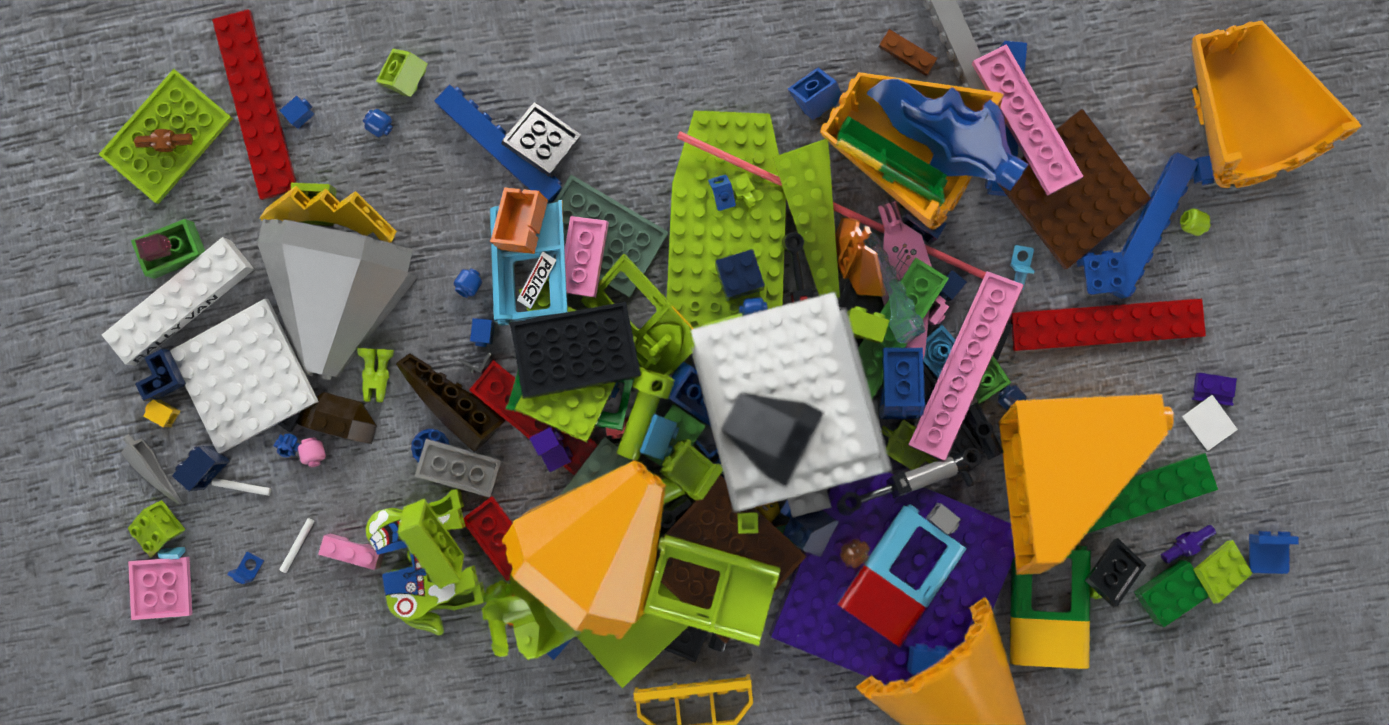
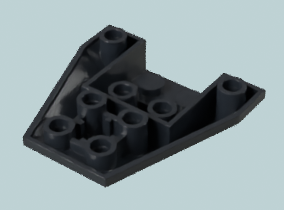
[721,393,824,487]

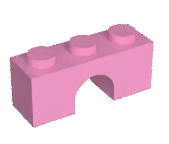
[318,534,384,570]

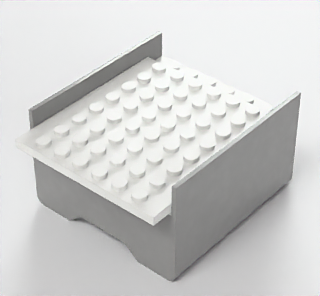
[691,293,891,517]

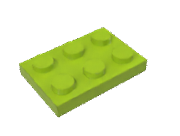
[1193,540,1253,604]

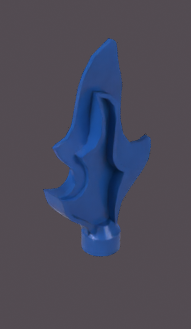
[867,79,1028,191]

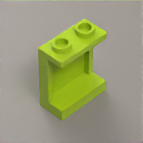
[660,439,723,500]

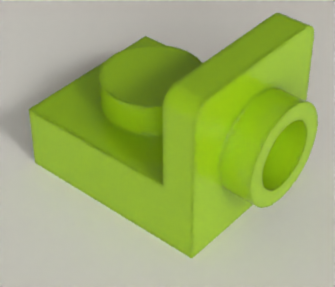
[635,334,664,368]

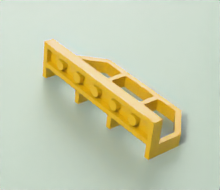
[633,674,753,725]

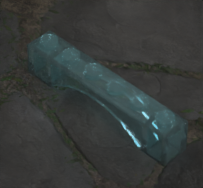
[863,232,926,343]

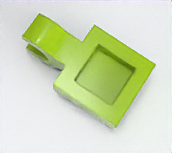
[730,172,756,208]

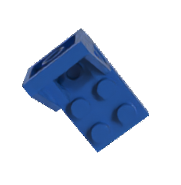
[878,348,925,419]

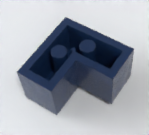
[135,349,186,401]

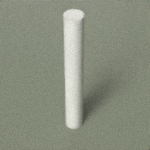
[212,478,271,496]
[279,518,315,573]

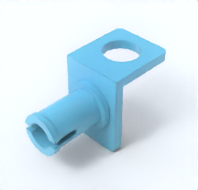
[1010,245,1034,290]

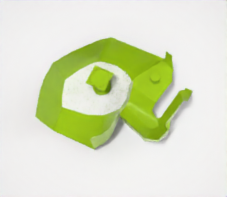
[482,567,581,660]

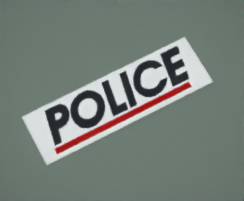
[517,251,556,309]

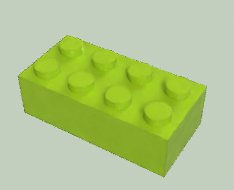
[398,499,464,589]

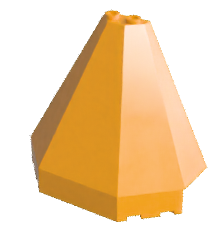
[502,460,666,639]

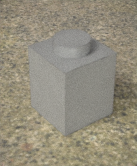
[926,503,960,535]

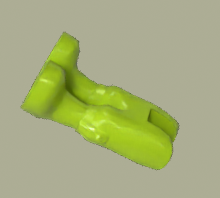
[357,348,394,403]

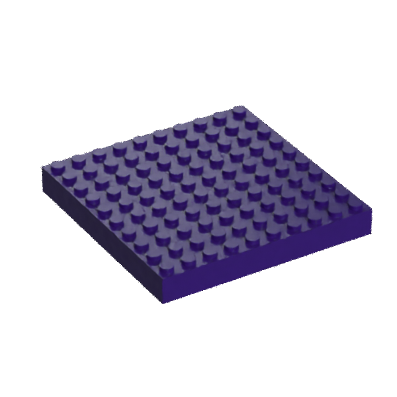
[769,472,1015,685]

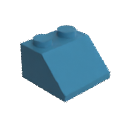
[640,414,679,460]

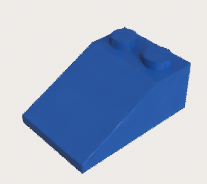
[669,362,711,427]

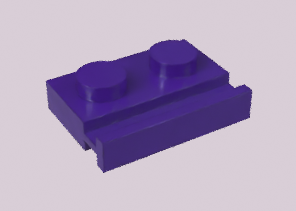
[1192,372,1237,406]

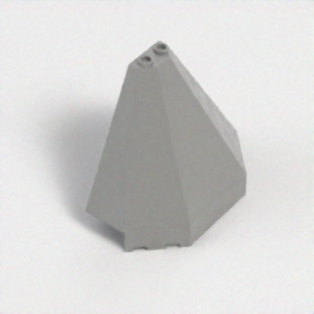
[257,219,418,380]

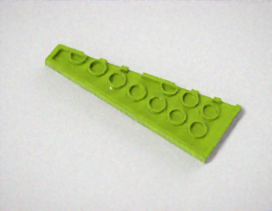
[773,139,840,298]

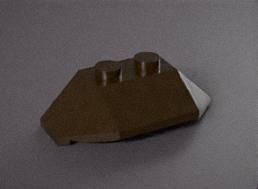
[298,392,377,444]

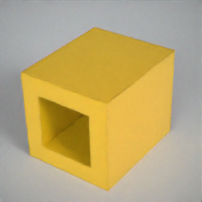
[143,399,180,427]

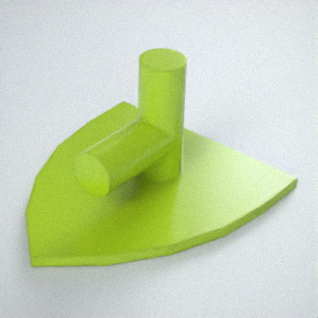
[646,324,682,364]

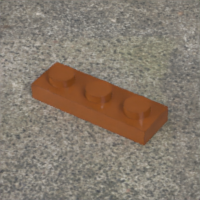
[878,29,937,76]

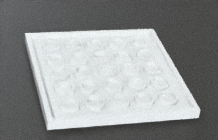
[170,299,318,453]

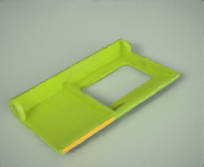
[581,254,696,376]

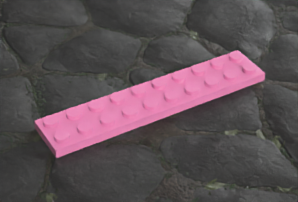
[909,271,1024,461]

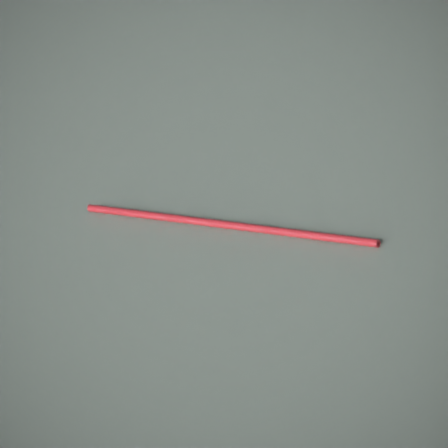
[677,131,986,279]

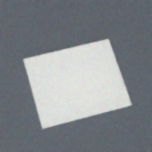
[1182,395,1238,451]

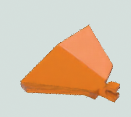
[835,217,886,296]

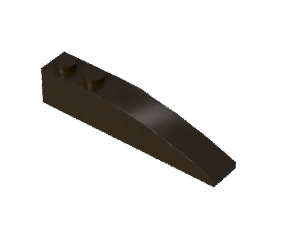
[396,353,506,452]

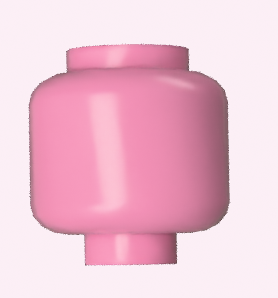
[298,438,326,467]

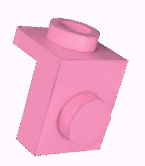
[928,295,949,325]

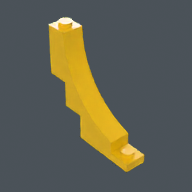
[260,186,397,243]

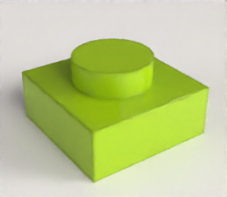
[738,513,758,534]

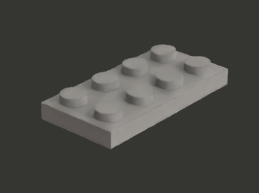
[415,438,501,497]

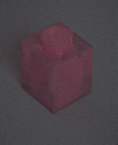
[135,233,171,261]

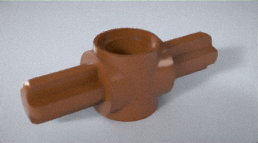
[134,129,193,152]

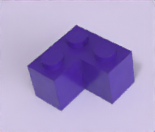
[529,427,573,472]

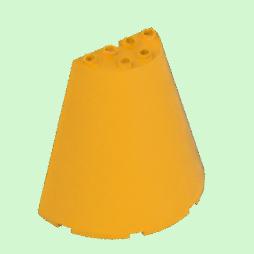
[1191,20,1362,188]
[820,72,1003,230]
[856,597,1026,725]

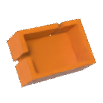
[490,188,548,254]

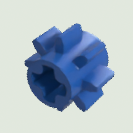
[274,433,300,457]

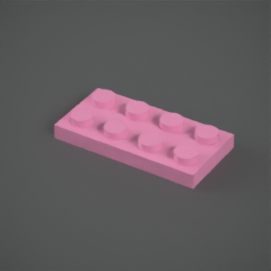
[565,216,609,298]

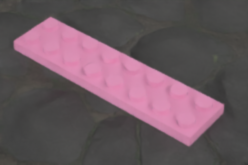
[972,44,1083,196]

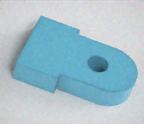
[157,547,186,559]

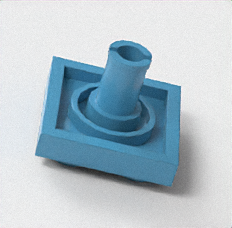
[923,325,956,379]

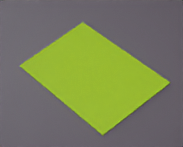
[576,583,688,688]

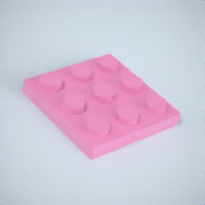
[128,557,192,620]

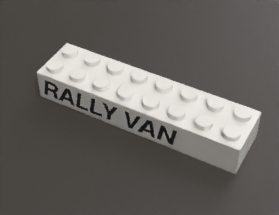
[102,237,255,366]

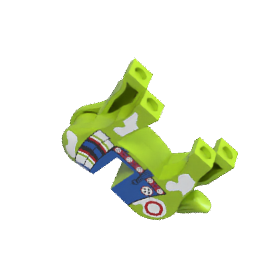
[366,489,487,635]

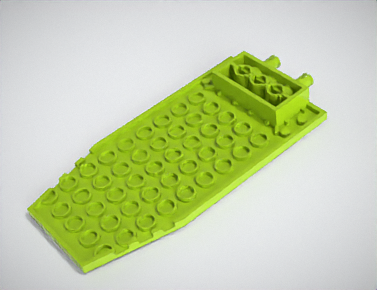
[667,110,786,329]

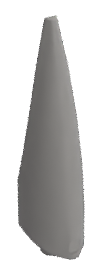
[121,434,182,505]

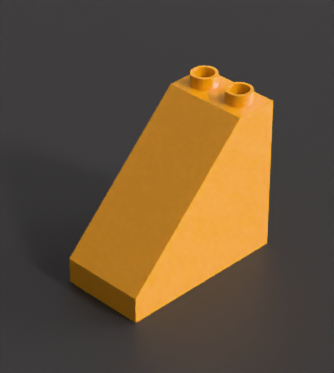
[999,394,1174,575]

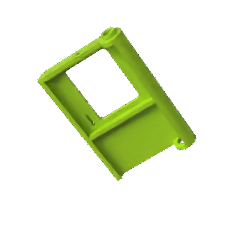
[644,535,780,646]

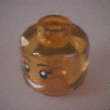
[839,538,870,568]

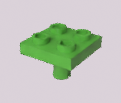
[975,356,1011,404]

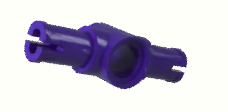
[1160,525,1217,564]

